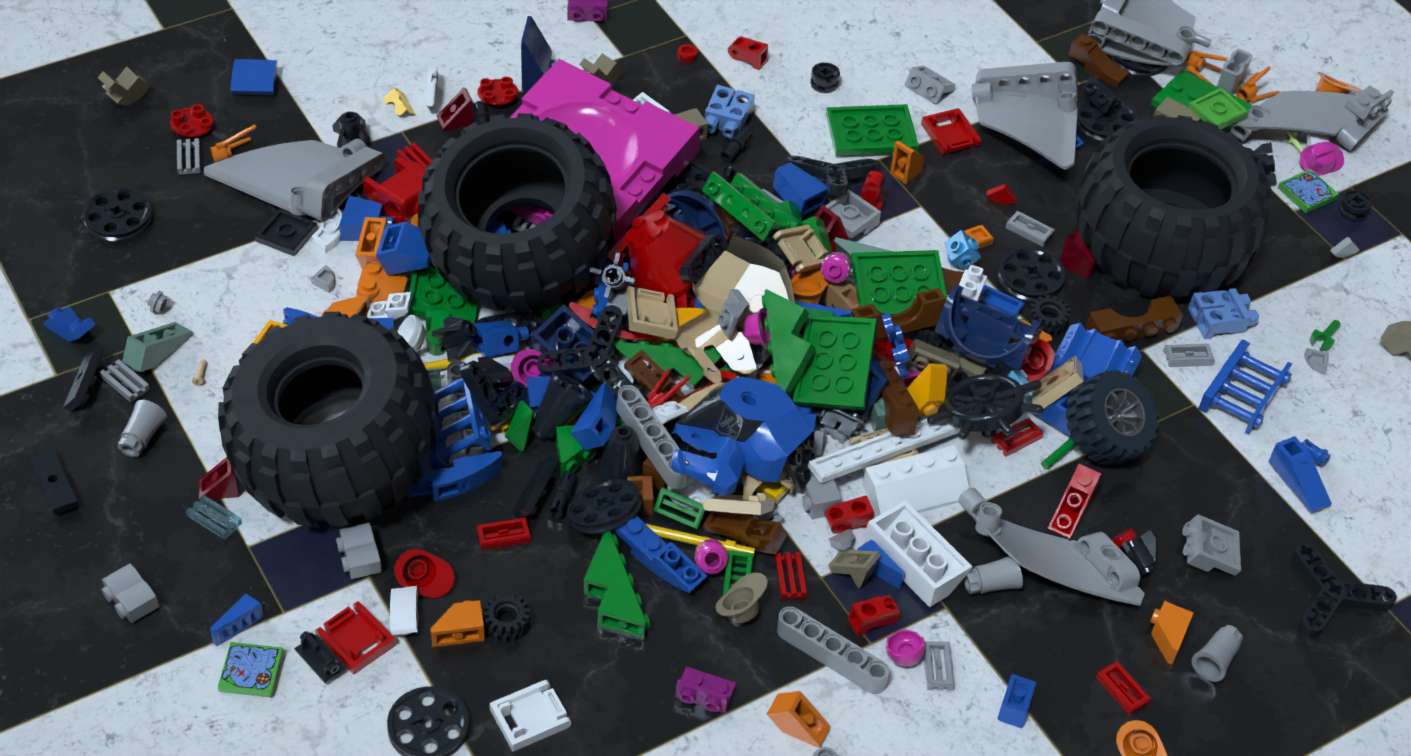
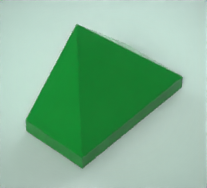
[505,400,537,452]

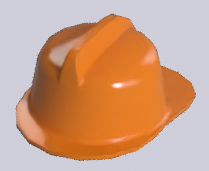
[1316,72,1362,94]
[791,269,829,304]
[1116,720,1168,756]

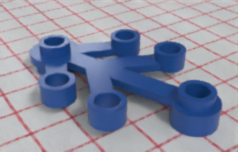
[881,313,910,378]

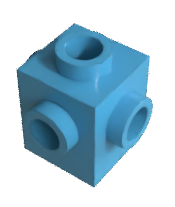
[944,230,981,270]

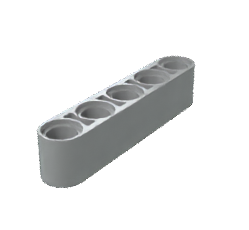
[616,385,688,489]
[777,607,889,694]

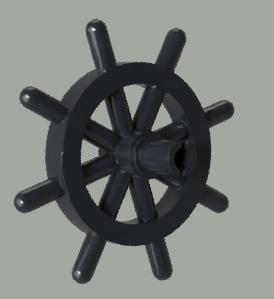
[927,367,1043,440]

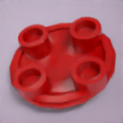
[477,77,519,105]
[170,104,214,137]

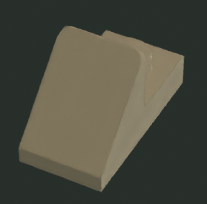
[828,550,881,589]

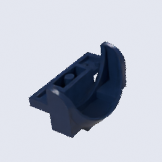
[665,190,726,284]
[935,284,1042,370]

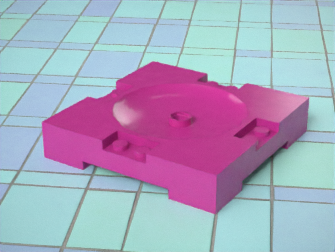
[508,59,700,253]

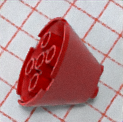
[628,210,707,300]

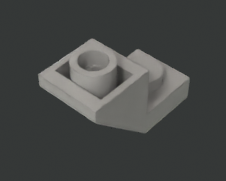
[717,289,749,337]

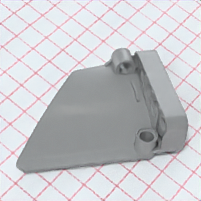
[972,62,1078,169]
[204,139,385,222]

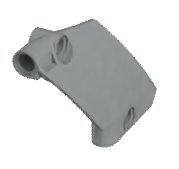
[1231,91,1389,151]
[959,488,1145,606]

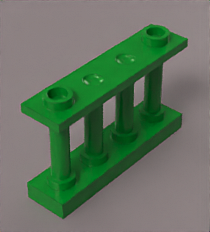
[702,172,802,241]

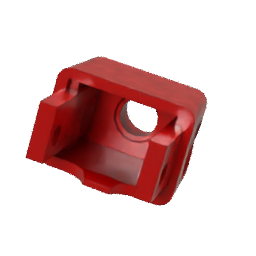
[363,156,426,224]

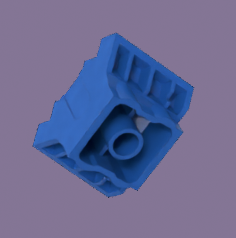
[1050,323,1142,381]

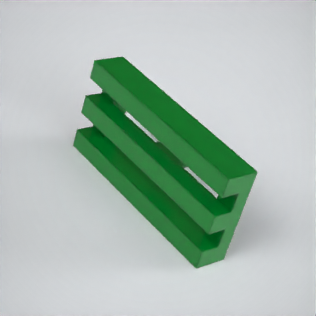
[653,487,706,529]

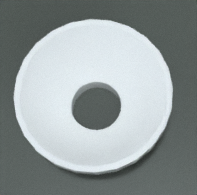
[397,315,427,353]

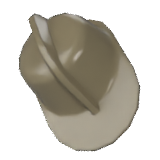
[715,573,768,627]

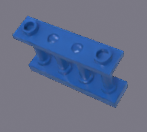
[1198,339,1292,435]
[431,363,492,470]

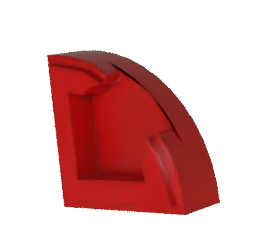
[986,184,1017,204]

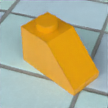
[907,364,948,417]

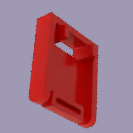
[921,108,981,155]
[315,601,396,675]

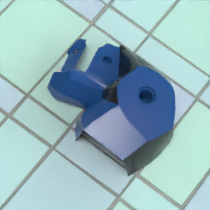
[671,377,814,496]

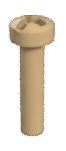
[192,359,206,386]

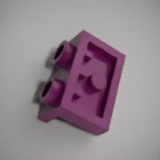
[567,0,607,22]
[675,667,736,714]

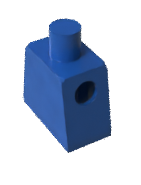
[339,196,394,241]
[472,320,529,357]

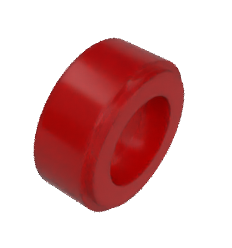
[677,44,698,63]
[1112,528,1137,548]

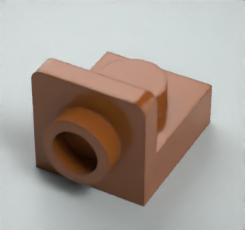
[627,476,653,515]

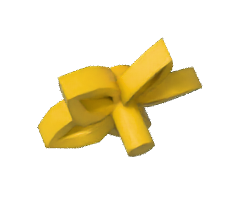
[490,417,513,434]

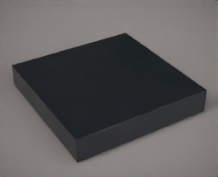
[255,209,318,256]

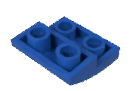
[230,59,277,95]

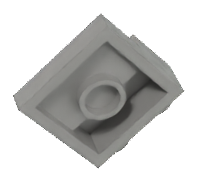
[825,189,881,239]
[1182,514,1241,575]

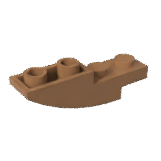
[817,268,859,317]

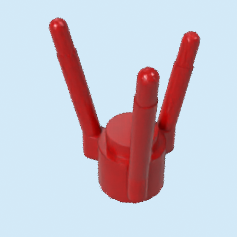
[646,369,702,410]

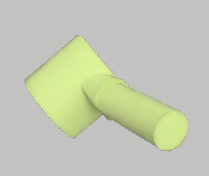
[1283,130,1304,153]

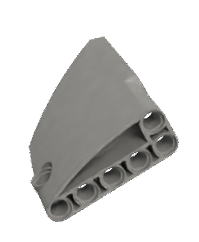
[1087,0,1196,65]

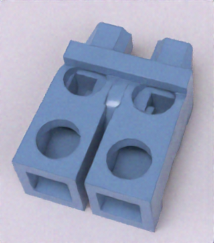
[705,85,755,138]
[1188,288,1259,339]

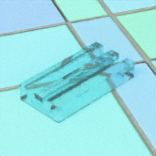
[186,495,242,539]

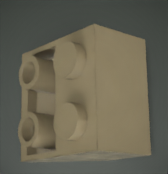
[905,339,960,386]

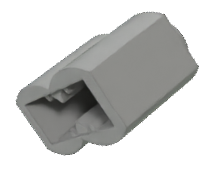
[1217,49,1252,94]
[336,523,381,579]
[101,563,159,623]

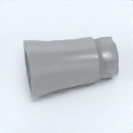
[117,400,167,457]
[964,556,1023,594]
[1192,625,1243,682]

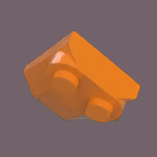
[356,262,411,305]

